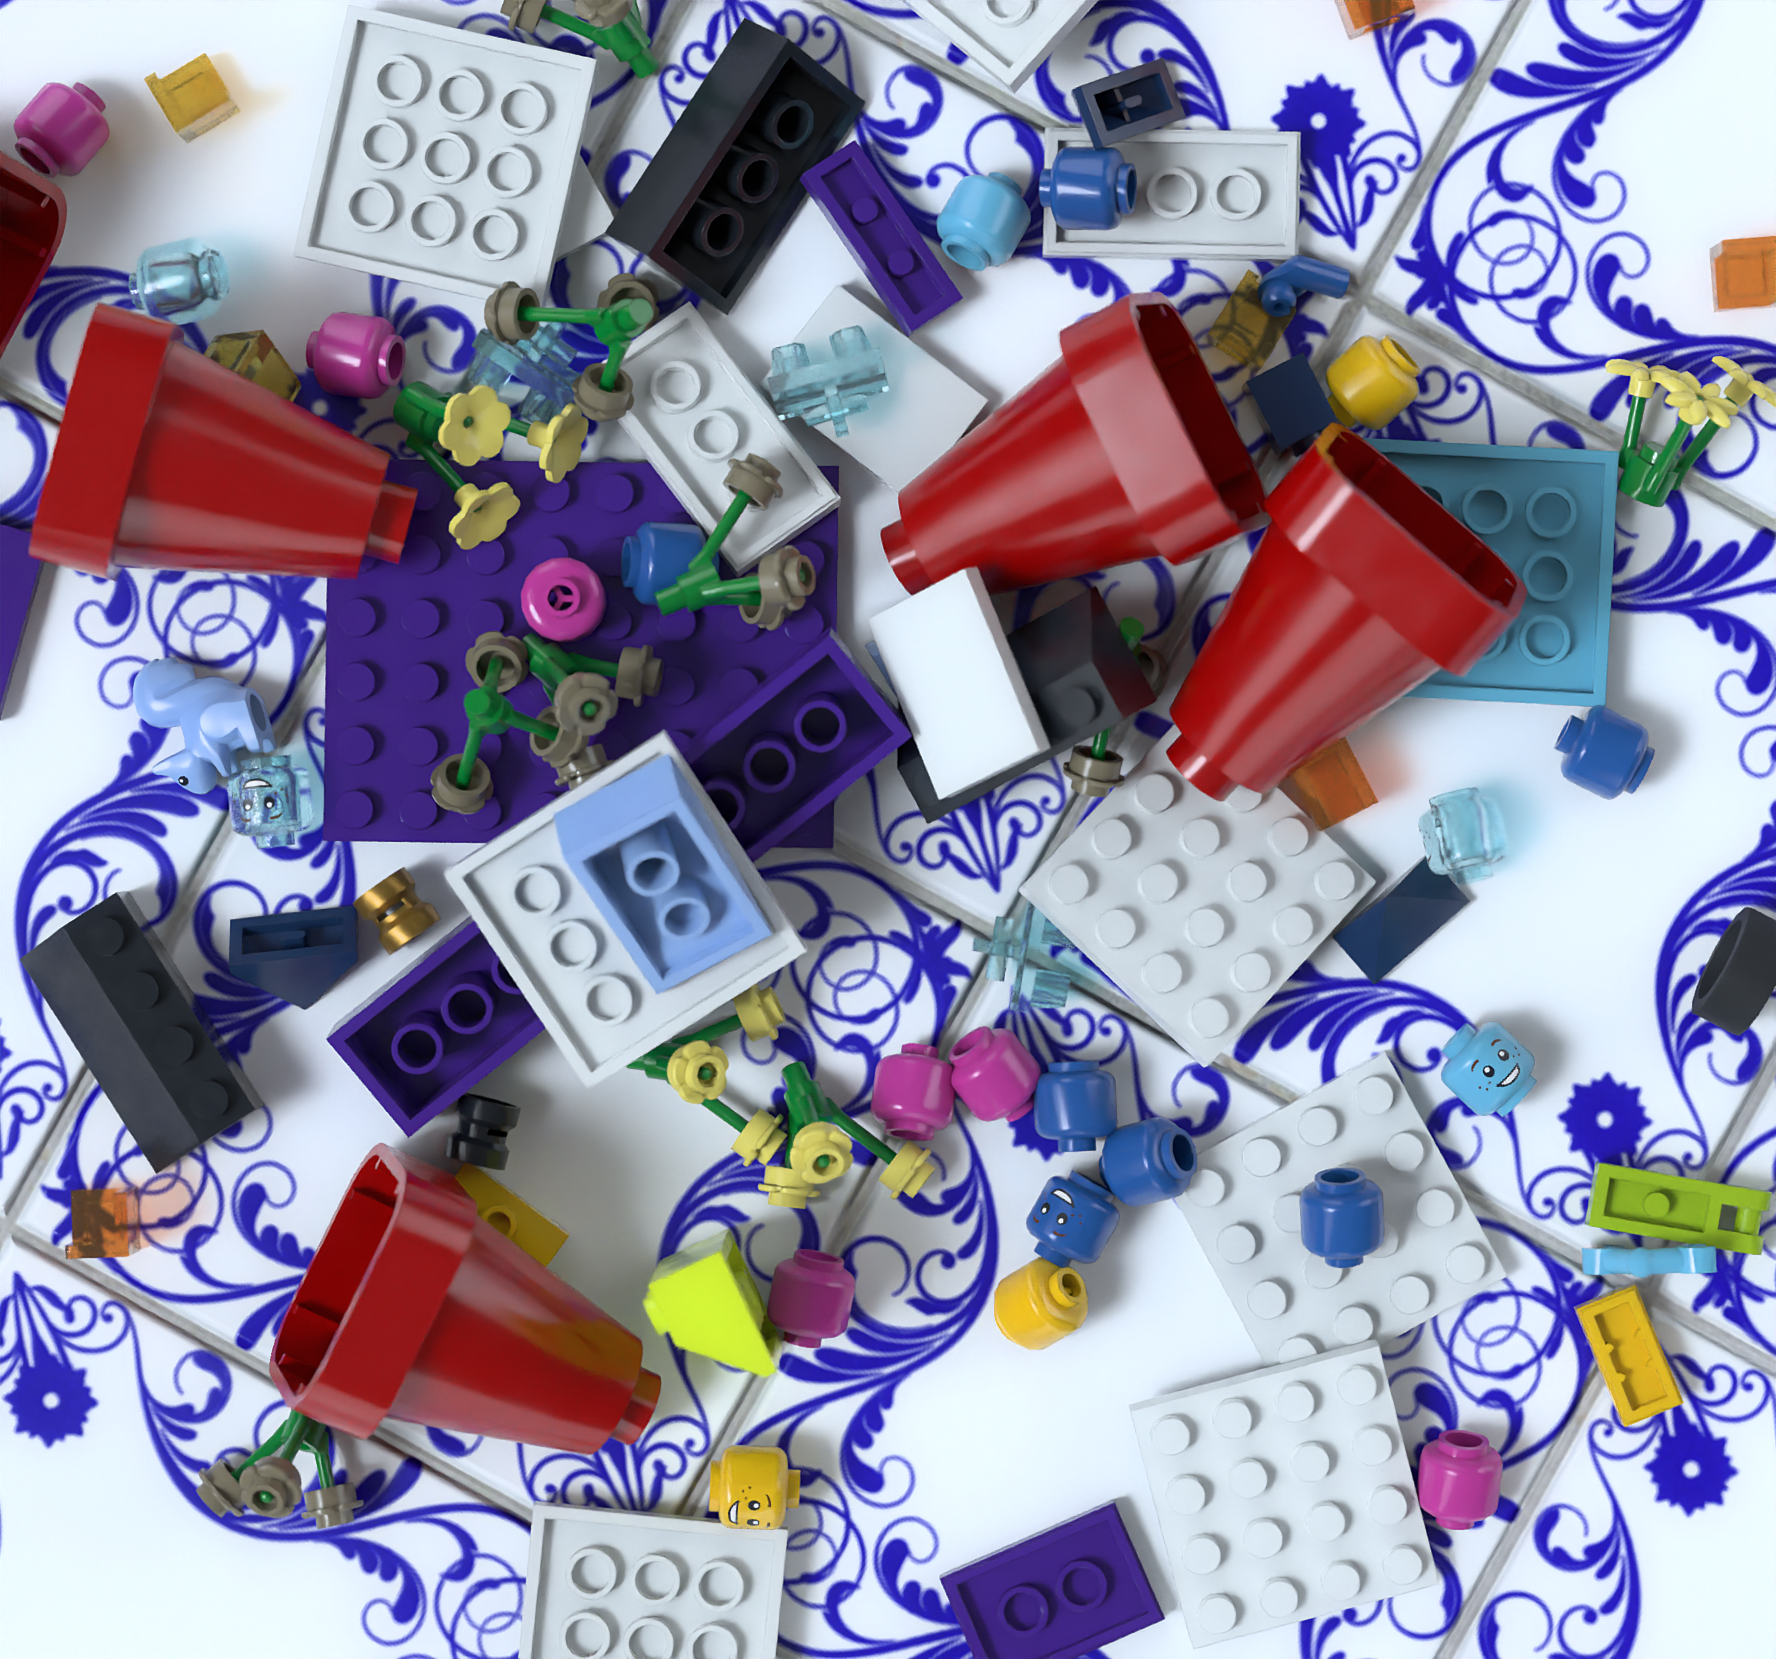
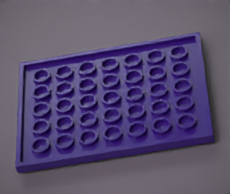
[323,459,839,849]

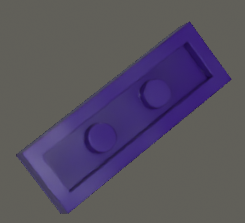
[799,140,963,337]

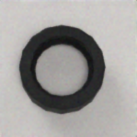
[1692,907,1776,1036]

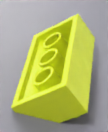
[643,1228,783,1377]

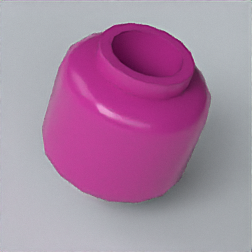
[13,82,110,179]
[305,312,406,399]
[521,557,607,642]
[948,1026,1042,1122]
[870,1043,956,1141]
[767,1249,855,1348]
[1416,1430,1503,1530]

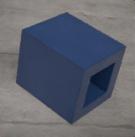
[1241,352,1338,458]

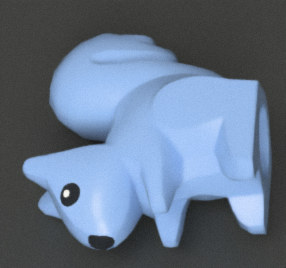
[133,657,277,795]

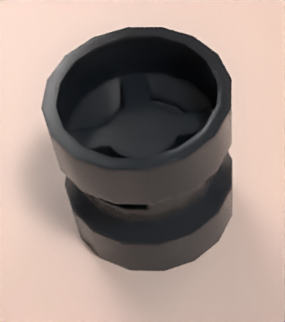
[443,1092,521,1170]

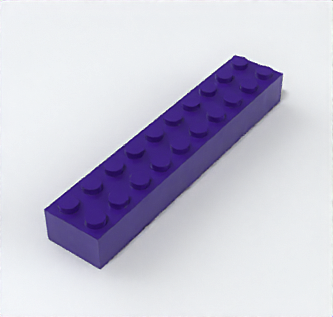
[326,627,912,1138]

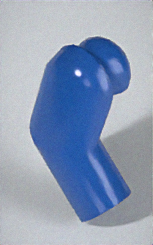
[1257,255,1350,317]

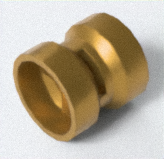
[352,867,442,955]

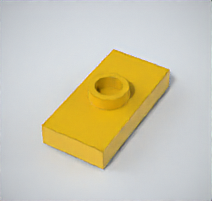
[455,1163,571,1267]
[1574,1283,1684,1427]

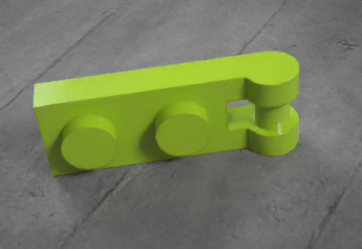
[1585,1161,1772,1256]

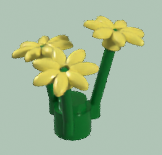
[1605,356,1776,507]

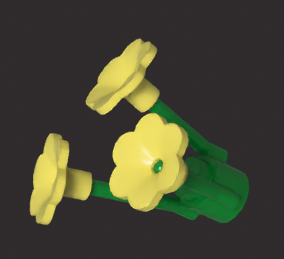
[393,381,588,550]

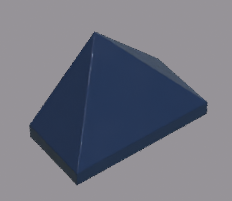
[1071,58,1186,150]
[1331,853,1470,985]
[229,906,358,1010]

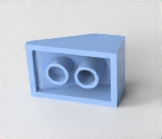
[553,753,772,995]

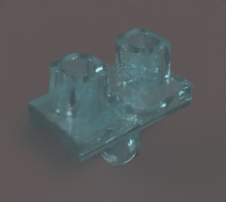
[468,322,581,424]
[767,325,890,438]
[972,900,1076,1013]

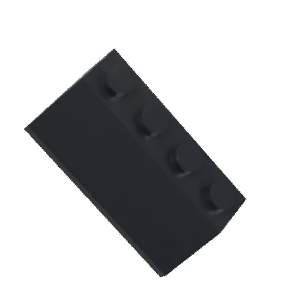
[604,18,866,315]
[897,586,1158,824]
[19,891,265,1174]

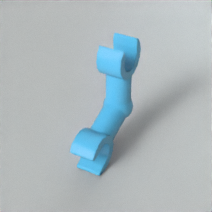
[1582,1244,1717,1278]

